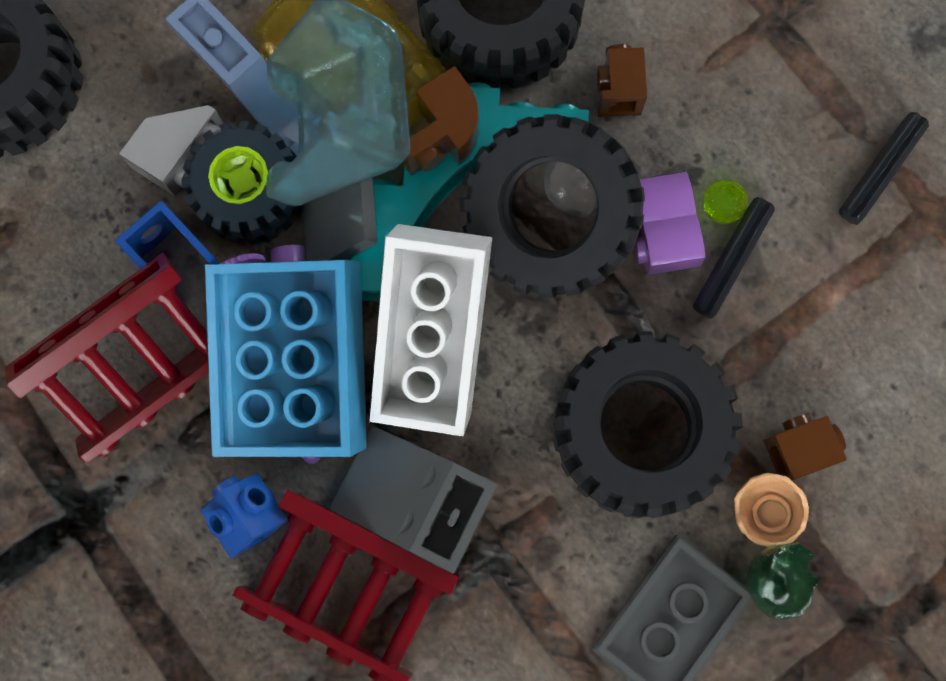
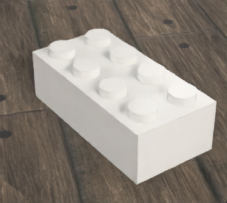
[369,224,492,436]

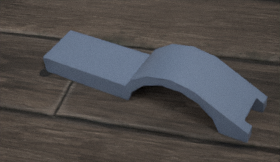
[165,0,339,168]

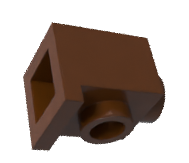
[597,44,647,117]

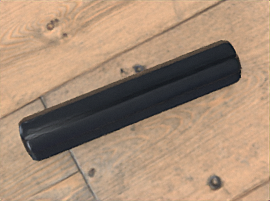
[839,112,929,225]
[693,197,775,319]

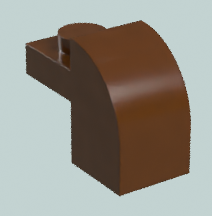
[398,66,479,176]

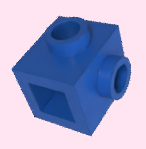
[201,473,288,559]

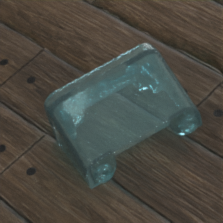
[267,0,410,206]

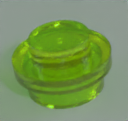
[702,179,748,224]

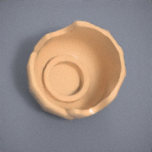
[734,473,809,548]

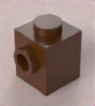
[763,413,847,481]

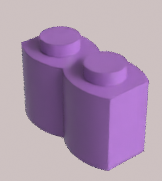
[633,172,705,275]

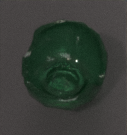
[747,542,819,620]

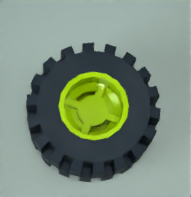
[182,121,305,245]

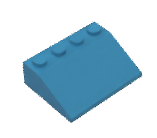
[205,260,367,457]

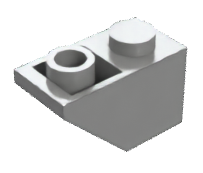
[119,105,224,196]

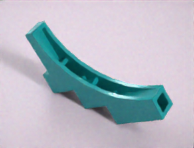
[351,83,589,302]

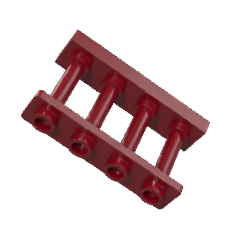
[5,253,209,463]
[232,489,460,681]

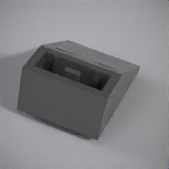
[329,426,498,574]

